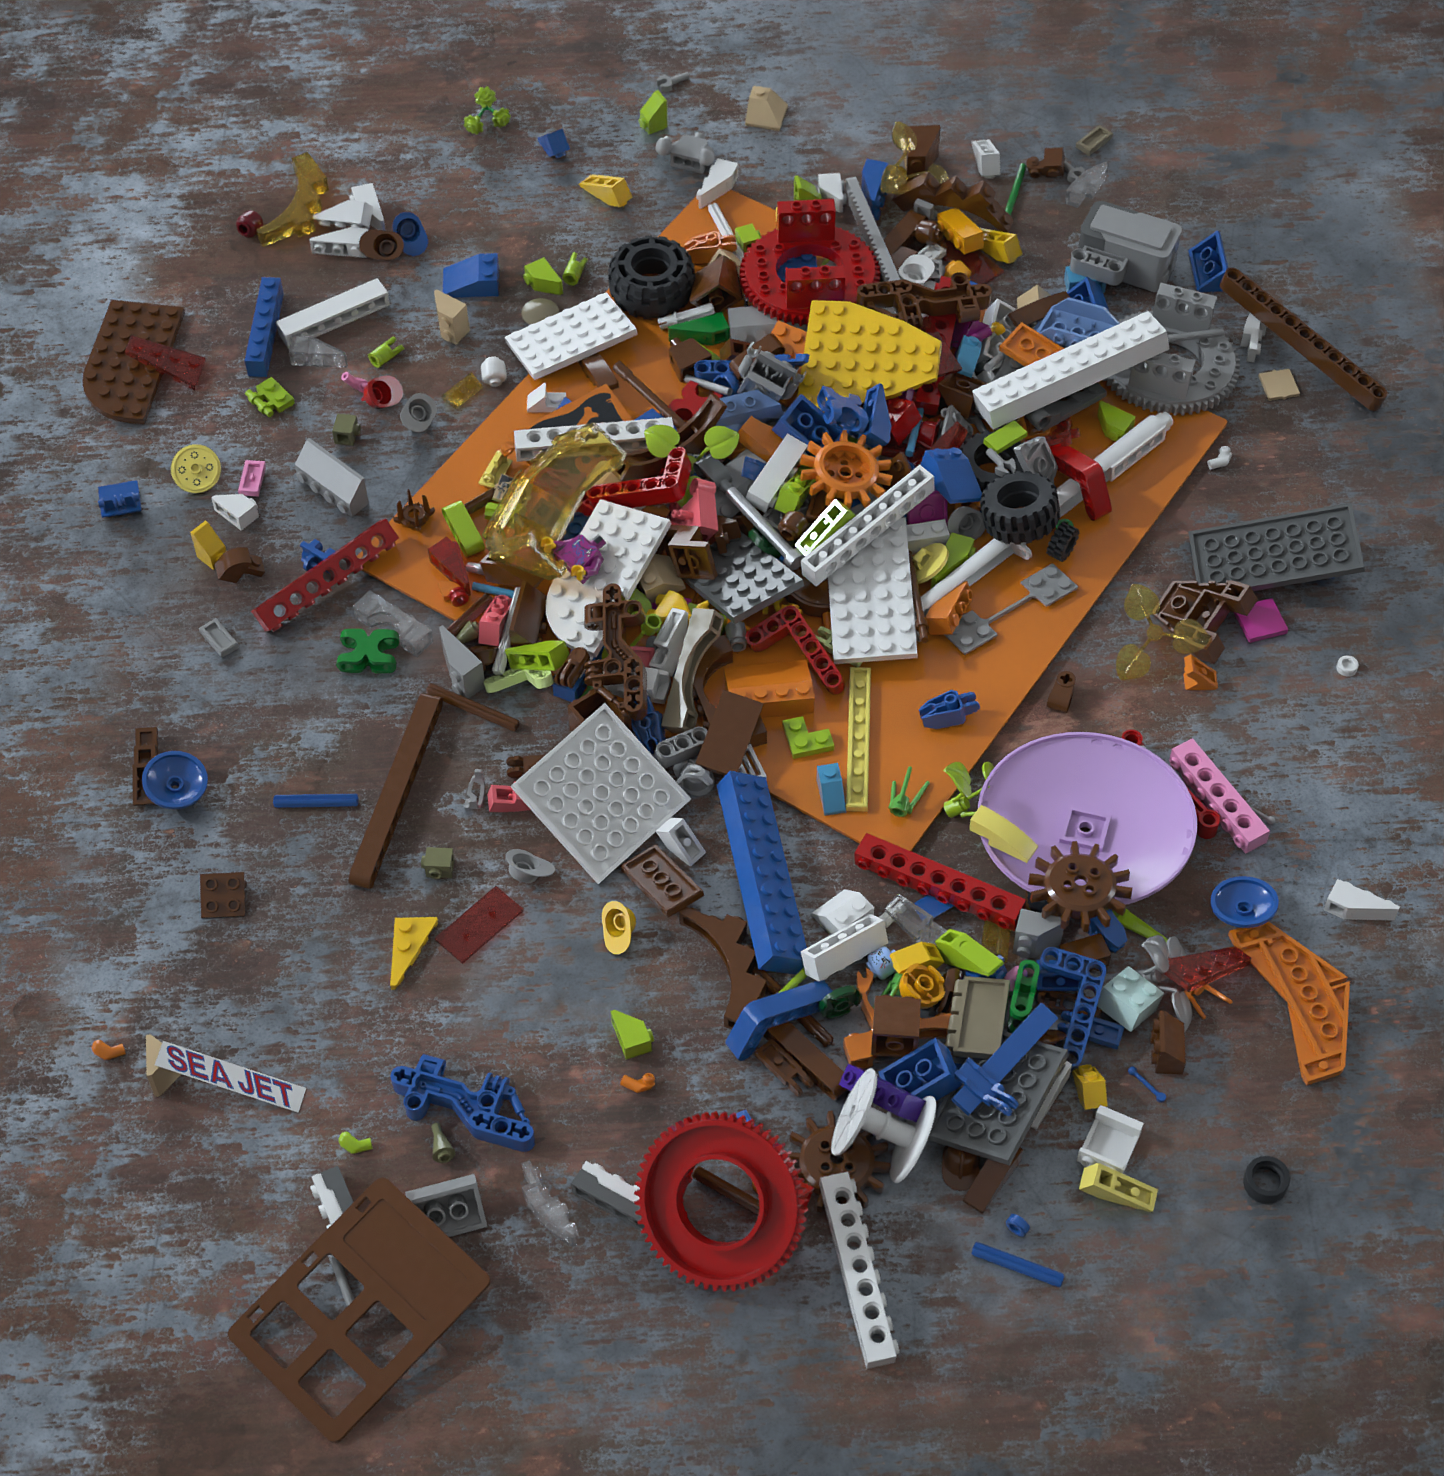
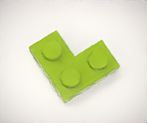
[782,716,834,759]

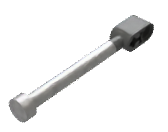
[693,454,805,570]

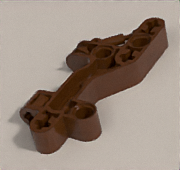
[856,272,992,329]
[584,583,647,721]

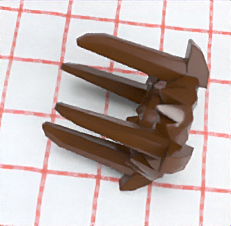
[393,489,435,531]

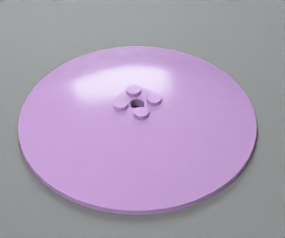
[978,732,1197,905]

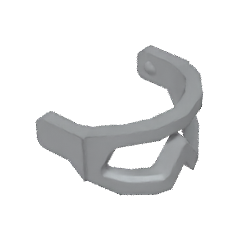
[676,764,713,798]
[464,769,485,809]

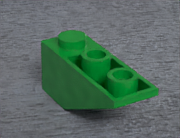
[668,312,730,346]

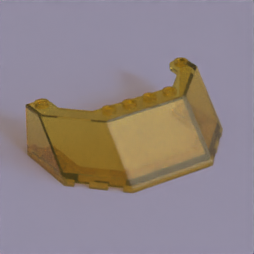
[482,422,627,580]

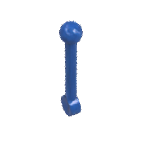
[1128,1066,1166,1103]

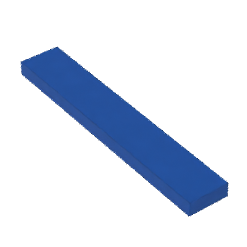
[951,1002,1058,1116]

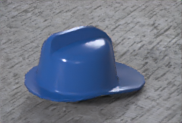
[392,212,428,256]

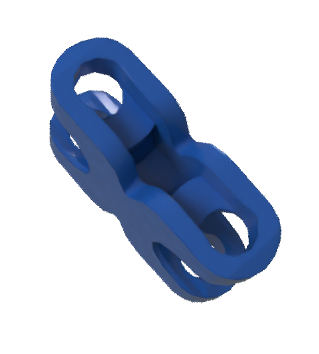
[817,386,868,434]

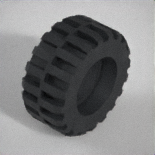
[959,430,1024,493]
[980,471,1060,545]

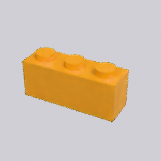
[937,208,984,254]

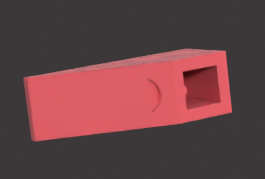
[478,595,512,646]

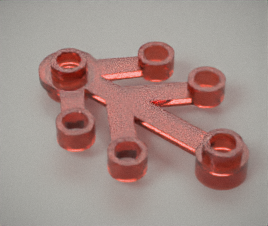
[1024,417,1081,447]

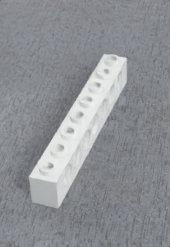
[514,417,674,462]
[801,465,934,586]
[819,1172,899,1369]

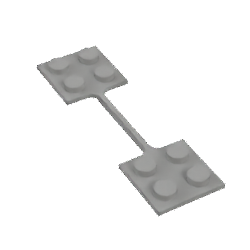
[944,563,1078,655]

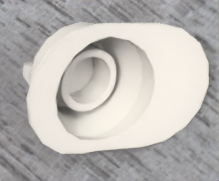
[898,254,935,286]

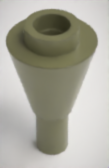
[457,620,479,644]
[431,1123,455,1163]

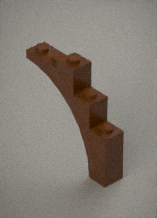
[892,171,1014,233]
[610,394,727,482]
[679,907,767,1030]

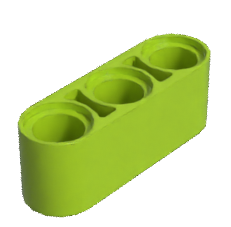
[442,501,485,558]

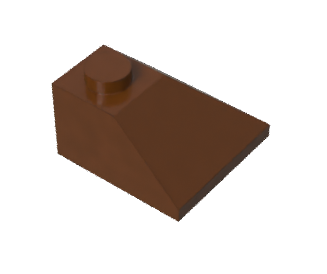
[938,371,988,418]

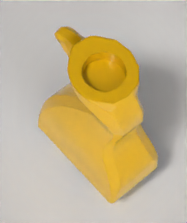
[646,590,709,628]

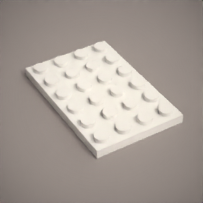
[505,292,638,380]

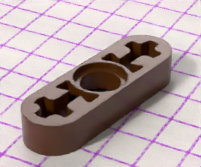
[1036,991,1102,1018]

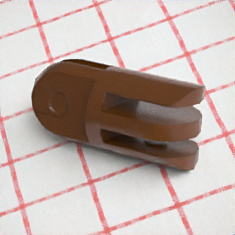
[554,647,590,689]
[935,968,963,1014]

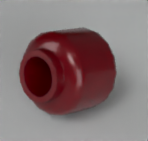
[236,210,264,238]

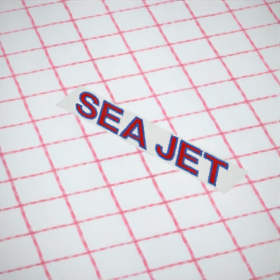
[155,1041,306,1112]

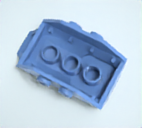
[1034,298,1120,348]
[716,390,785,431]

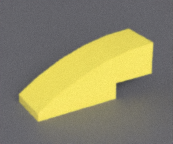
[970,805,1038,863]

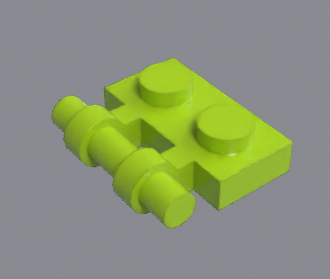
[245,377,295,417]

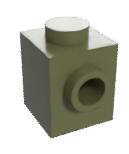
[332,413,361,446]
[421,847,455,879]

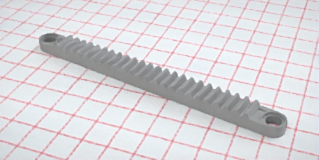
[845,177,901,314]

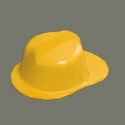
[601,901,636,954]

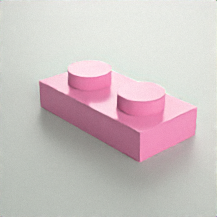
[238,460,266,497]

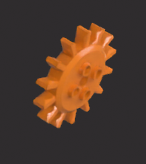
[799,430,892,509]

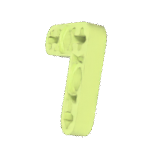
[483,669,554,693]

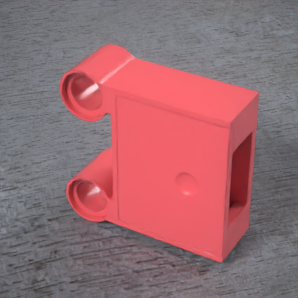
[669,478,718,542]

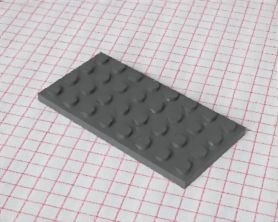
[1188,503,1365,591]

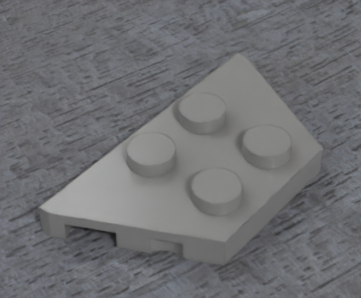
[1013,436,1058,483]

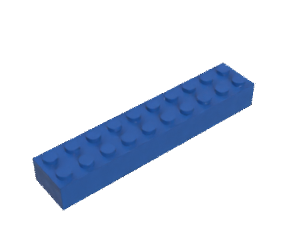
[717,771,807,975]

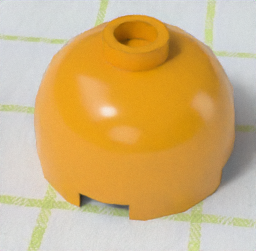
[899,963,945,1009]

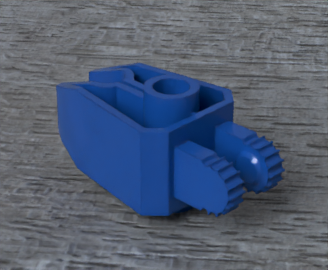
[919,690,980,729]
[632,695,666,756]
[1086,909,1128,953]

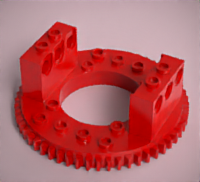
[740,199,880,327]
[634,1111,814,1292]

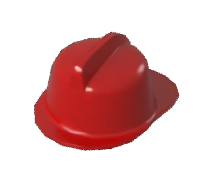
[361,375,403,408]
[916,419,941,450]

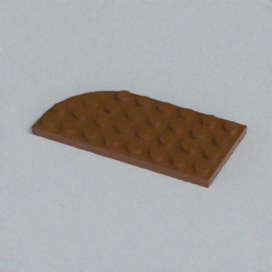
[82,299,185,425]

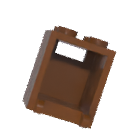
[567,689,633,733]

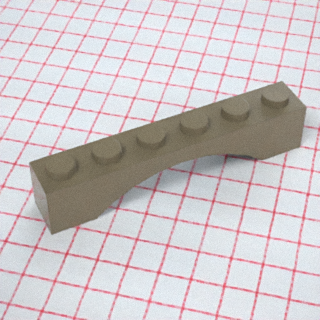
[661,608,725,734]

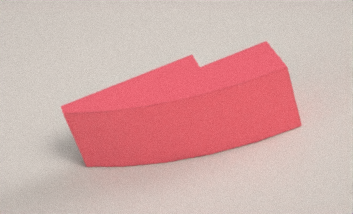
[487,781,531,812]

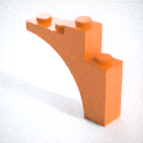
[737,415,801,468]

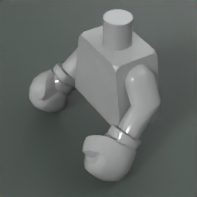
[655,132,715,173]

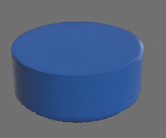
[1006,1214,1030,1237]

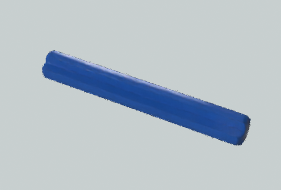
[273,794,359,808]
[972,1242,1064,1287]

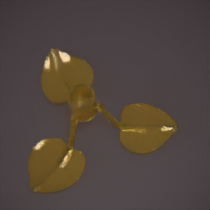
[881,121,949,195]
[1116,584,1211,680]

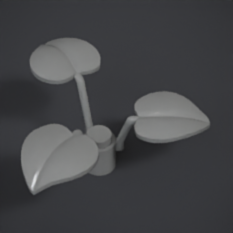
[1137,935,1192,1031]

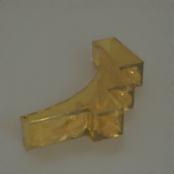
[257,151,329,247]

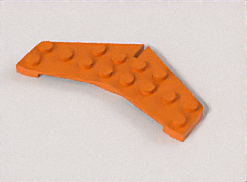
[1228,922,1350,1086]

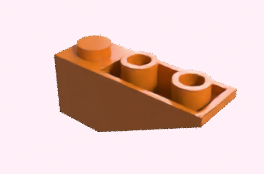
[925,581,973,635]

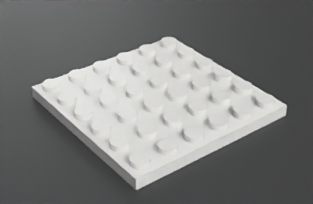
[510,703,691,884]

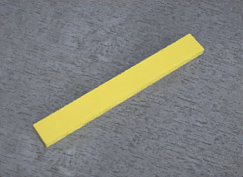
[846,667,871,812]

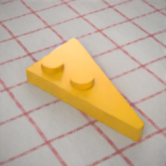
[390,917,438,990]

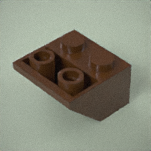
[1150,1011,1186,1075]

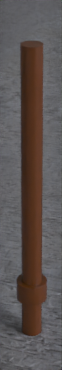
[908,550,929,643]

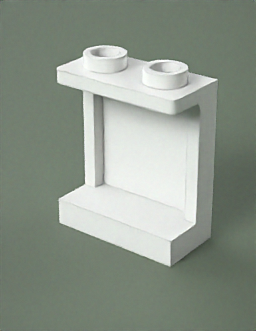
[1077,1105,1144,1173]

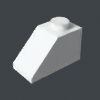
[212,494,259,531]
[656,818,706,866]

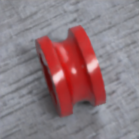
[448,587,469,607]

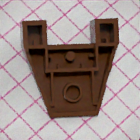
[1151,580,1258,664]

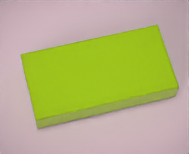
[984,420,1027,454]

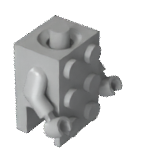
[737,342,806,402]

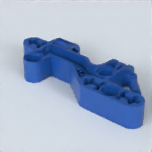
[390,1054,535,1152]

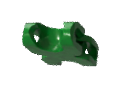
[336,629,400,674]
[1007,960,1040,1033]

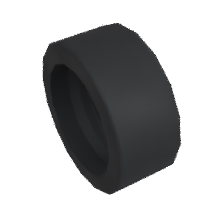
[1243,1156,1291,1204]

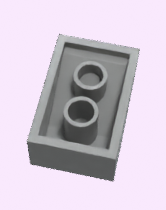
[439,625,485,699]

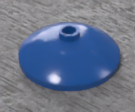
[142,751,208,809]
[1211,876,1279,928]

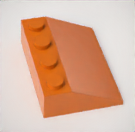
[724,660,815,718]

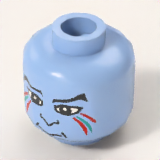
[866,946,897,980]

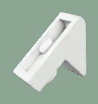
[527,383,567,412]

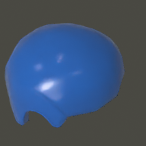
[713,373,741,397]

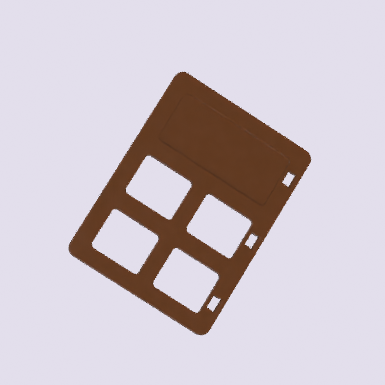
[228,1177,491,1443]

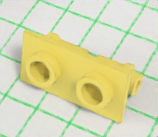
[478,450,513,488]

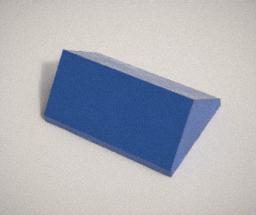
[1188,230,1228,292]

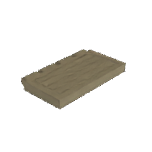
[945,976,1010,1059]

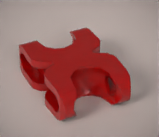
[664,381,724,421]

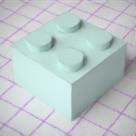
[1097,966,1164,1032]

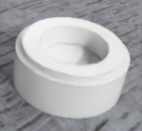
[1336,656,1359,677]

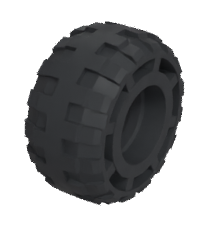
[608,235,695,320]

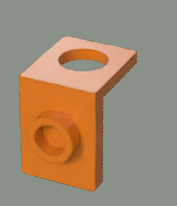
[1018,416,1051,440]

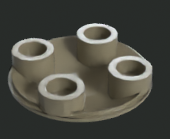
[522,298,559,325]

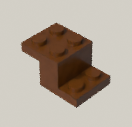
[663,525,718,580]

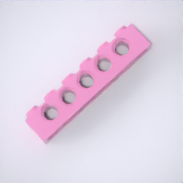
[1169,738,1270,854]

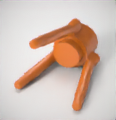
[1181,972,1233,1019]

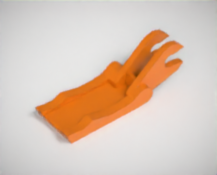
[856,968,874,1030]

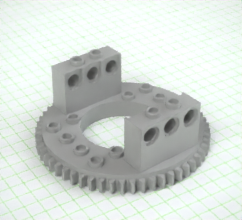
[1103,283,1240,415]

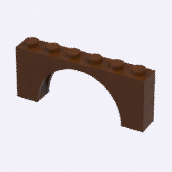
[693,635,767,748]

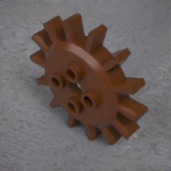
[1028,841,1133,932]
[785,1111,891,1213]

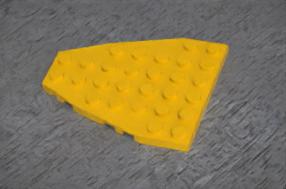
[797,300,942,413]

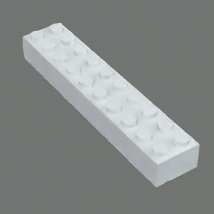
[972,311,1169,429]

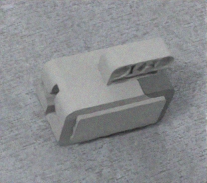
[1070,201,1182,292]

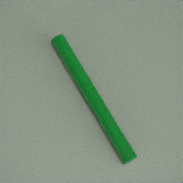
[1005,163,1027,216]

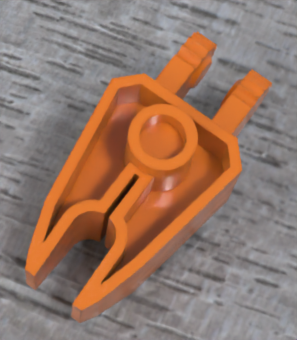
[684,231,737,264]

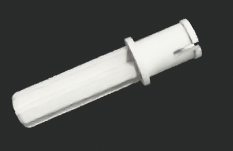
[658,303,715,330]

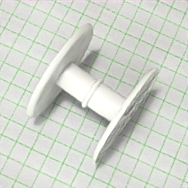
[831,1068,936,1183]

